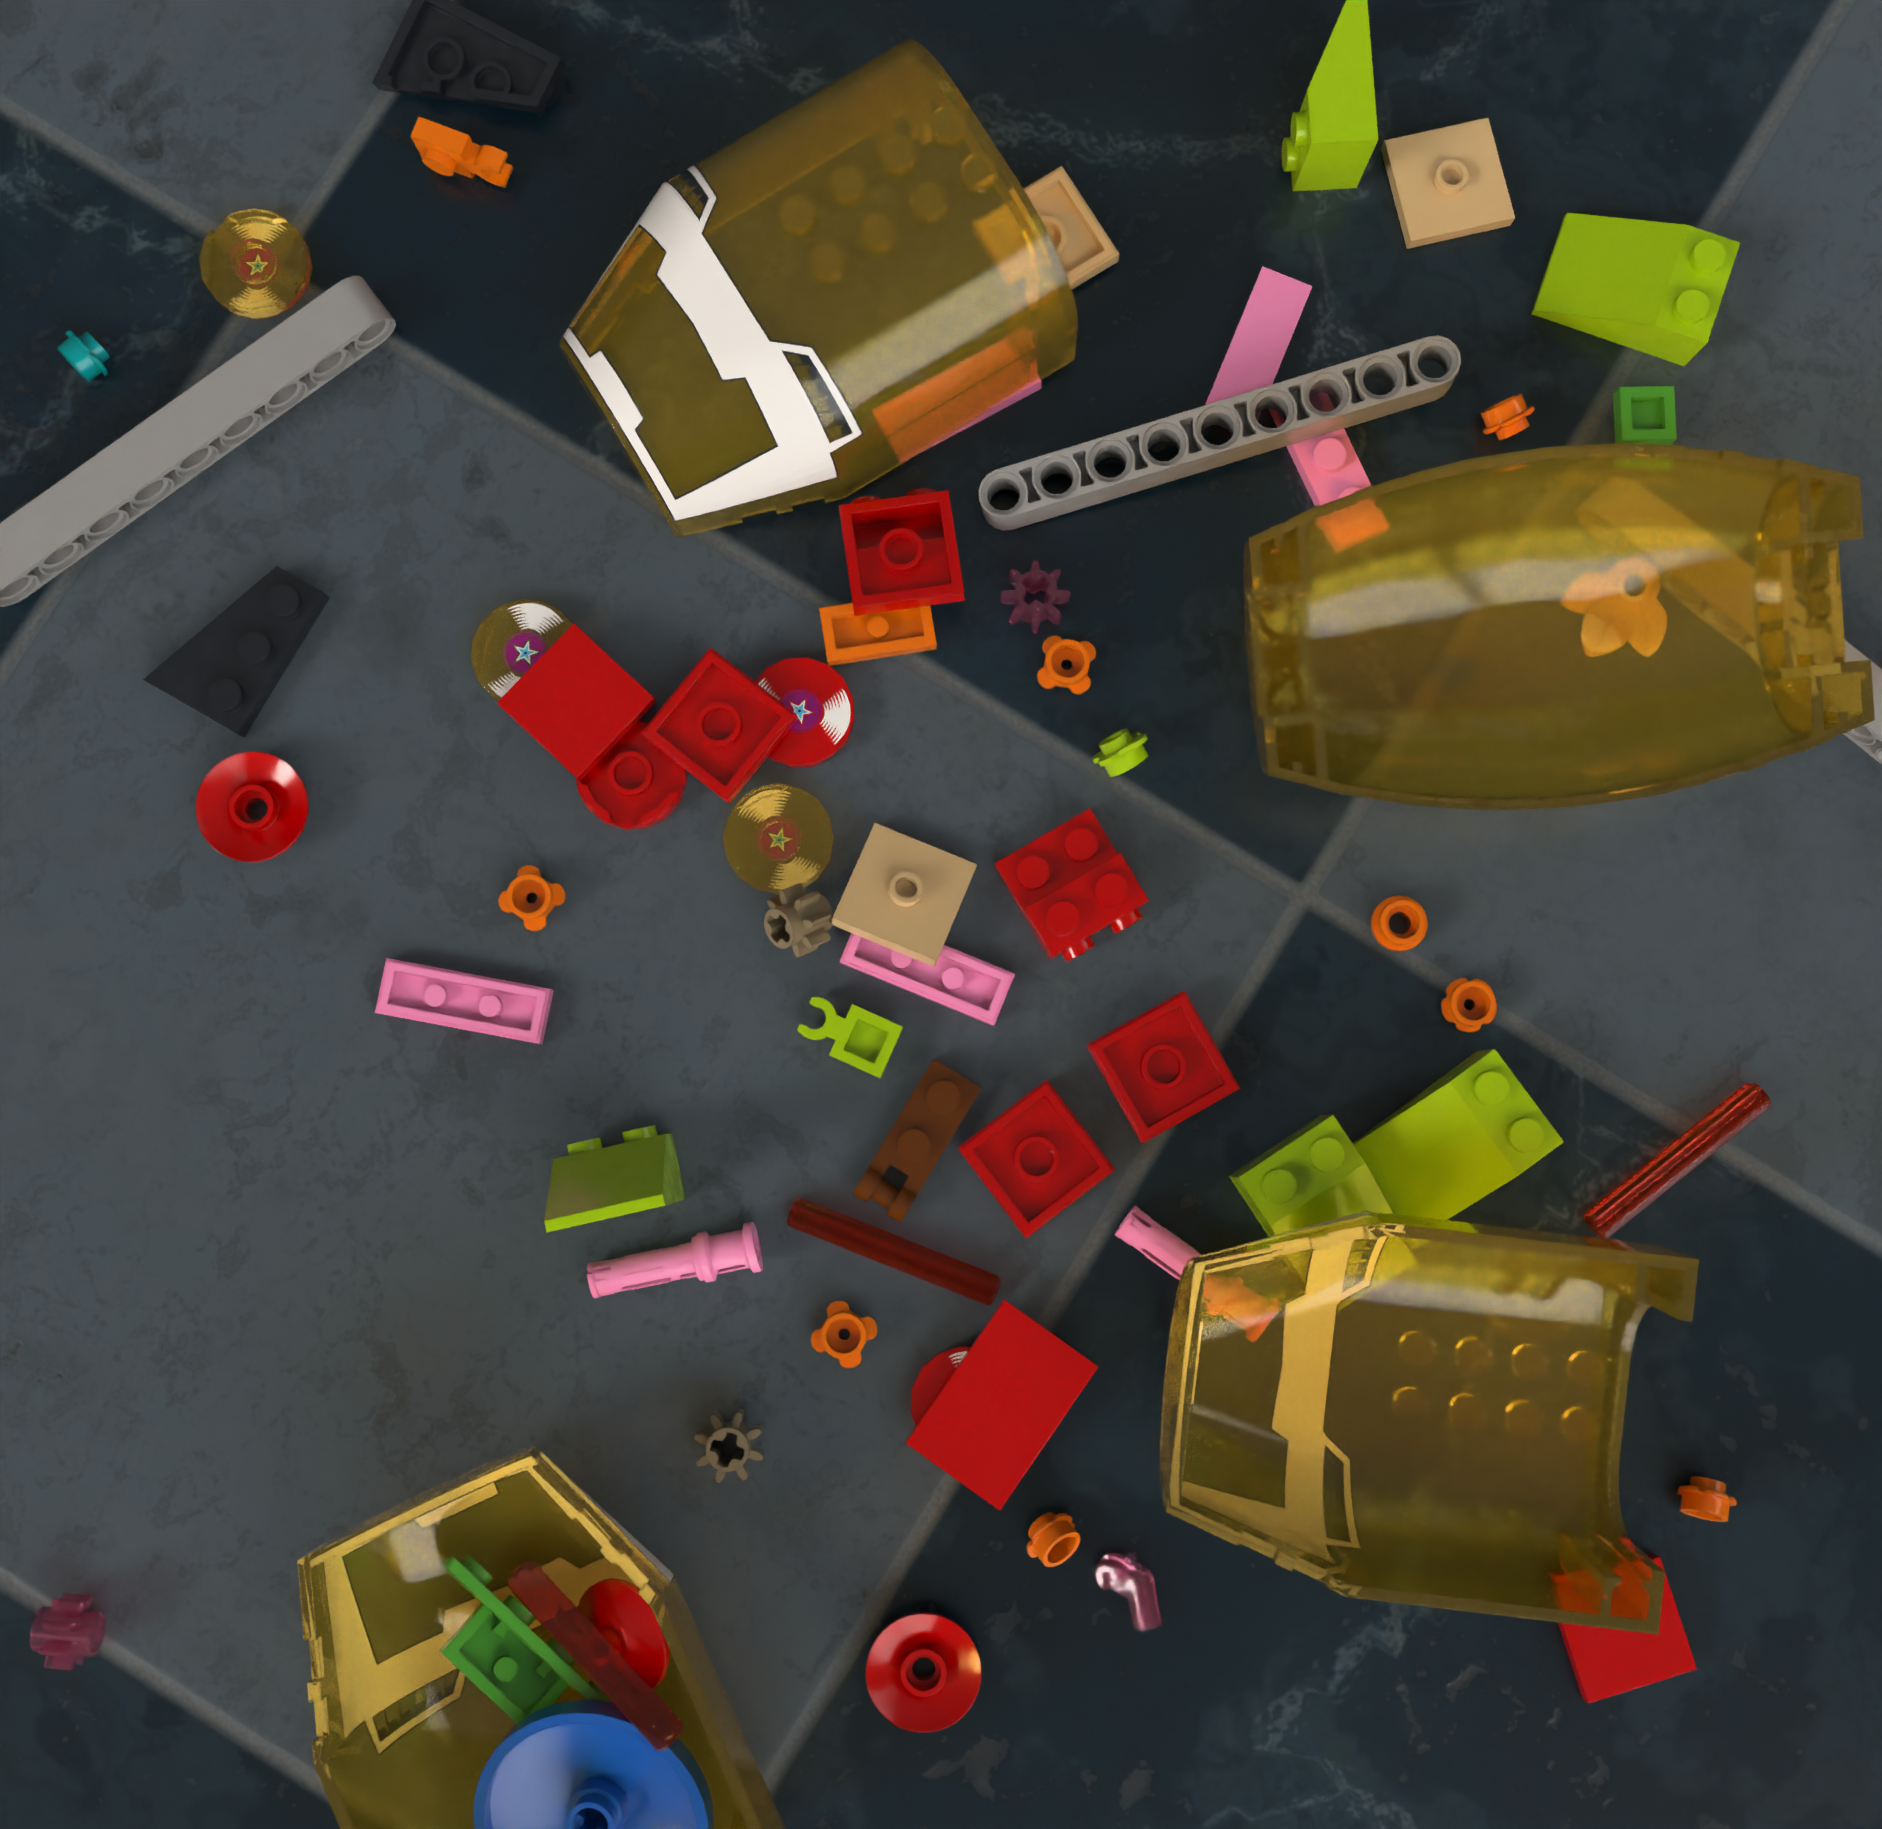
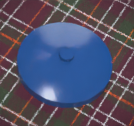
[473,1700,714,1829]

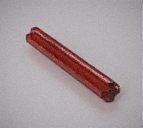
[1583,1083,1772,1239]
[787,1198,1001,1305]
[507,1560,685,1752]

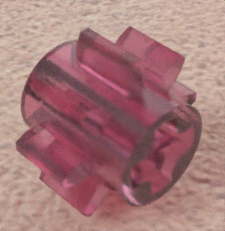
[1000,560,1070,634]
[30,1593,106,1671]

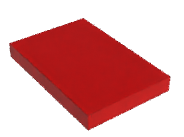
[905,1299,1098,1511]

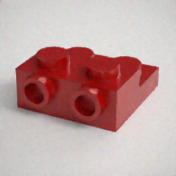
[839,488,965,616]
[994,808,1149,962]

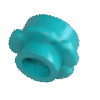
[57,330,110,382]

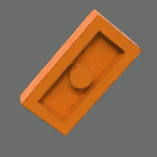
[819,603,937,666]

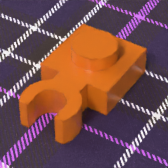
[410,117,513,187]

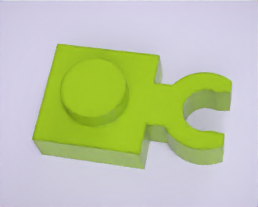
[797,997,903,1079]

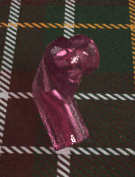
[1095,1553,1162,1630]

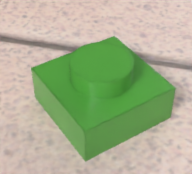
[1613,386,1677,447]

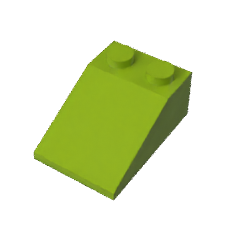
[1282,0,1378,192]
[1531,212,1740,366]
[1353,1049,1564,1240]
[1229,1115,1417,1312]
[544,1125,686,1232]

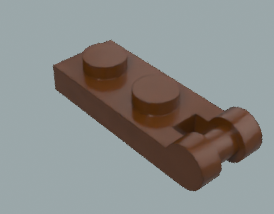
[852,1059,981,1223]

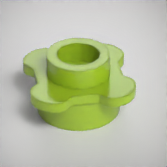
[1092,728,1148,777]

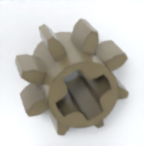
[764,883,833,957]
[694,1409,765,1483]

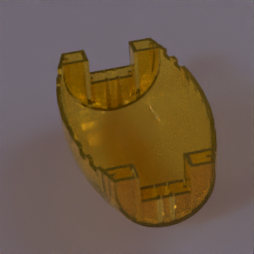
[1243,443,1875,811]

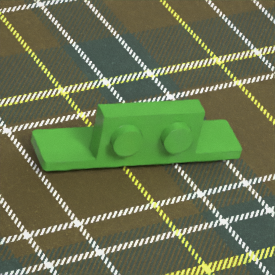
[439,1554,621,1724]

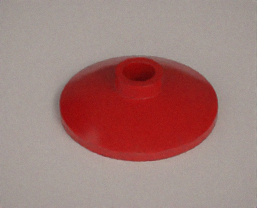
[195,751,309,863]
[575,1578,670,1697]
[866,1612,981,1733]

